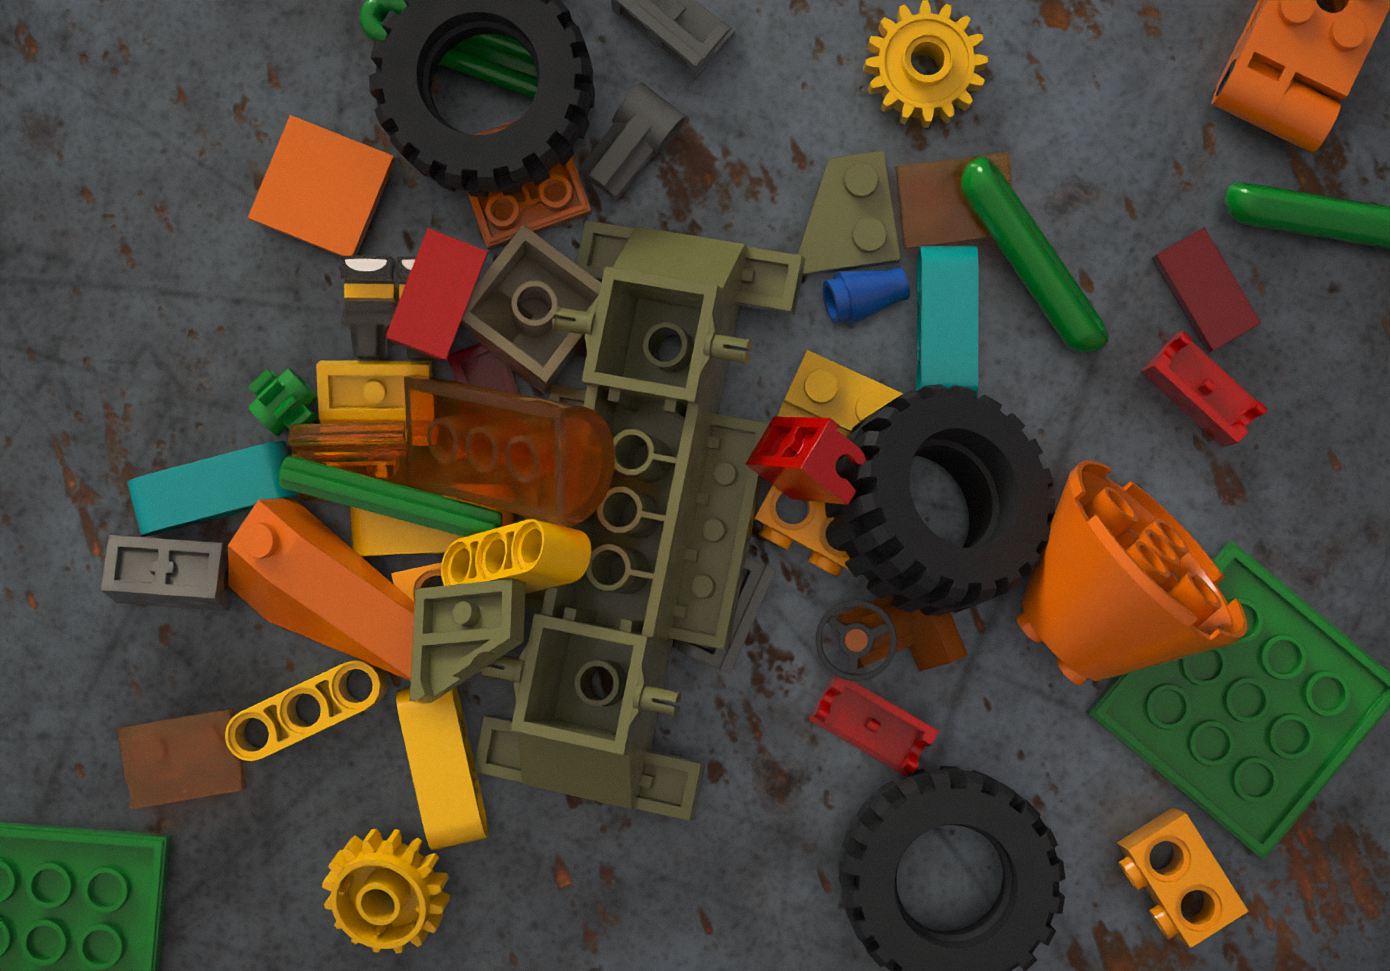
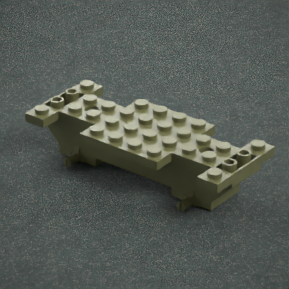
[473,220,806,821]

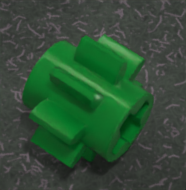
[248,367,318,437]

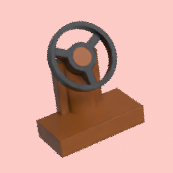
[816,595,968,681]

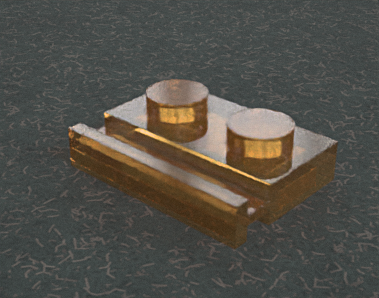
[895,152,1012,248]
[288,422,414,501]
[117,708,246,809]

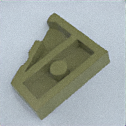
[798,150,901,277]
[410,579,526,704]

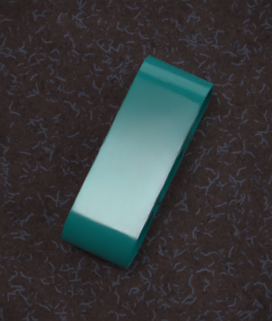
[916,246,979,399]
[127,441,299,537]

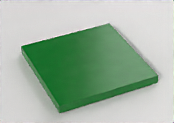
[1086,542,1390,860]
[0,822,172,971]

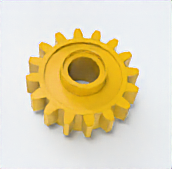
[863,0,988,128]
[322,828,451,954]

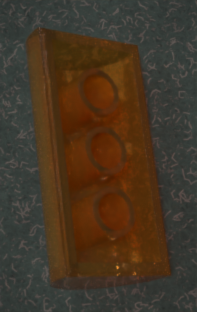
[404,374,615,527]

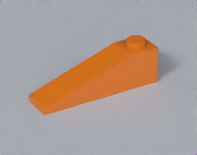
[228,498,415,681]

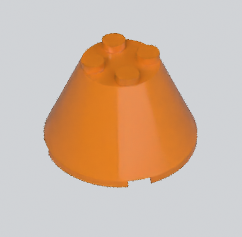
[1017,460,1248,685]

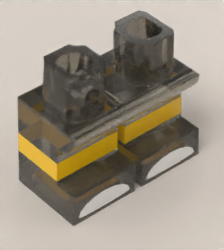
[341,256,438,360]

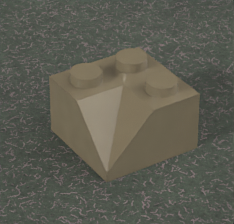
[461,225,601,395]

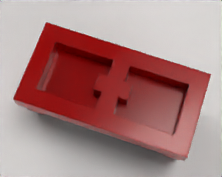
[385,228,488,361]
[1141,331,1268,447]
[745,416,866,505]
[808,674,939,776]

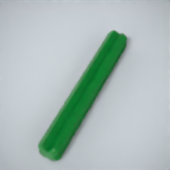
[278,456,502,537]

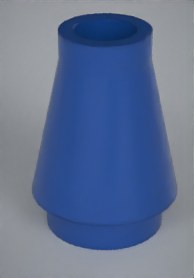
[823,267,910,326]

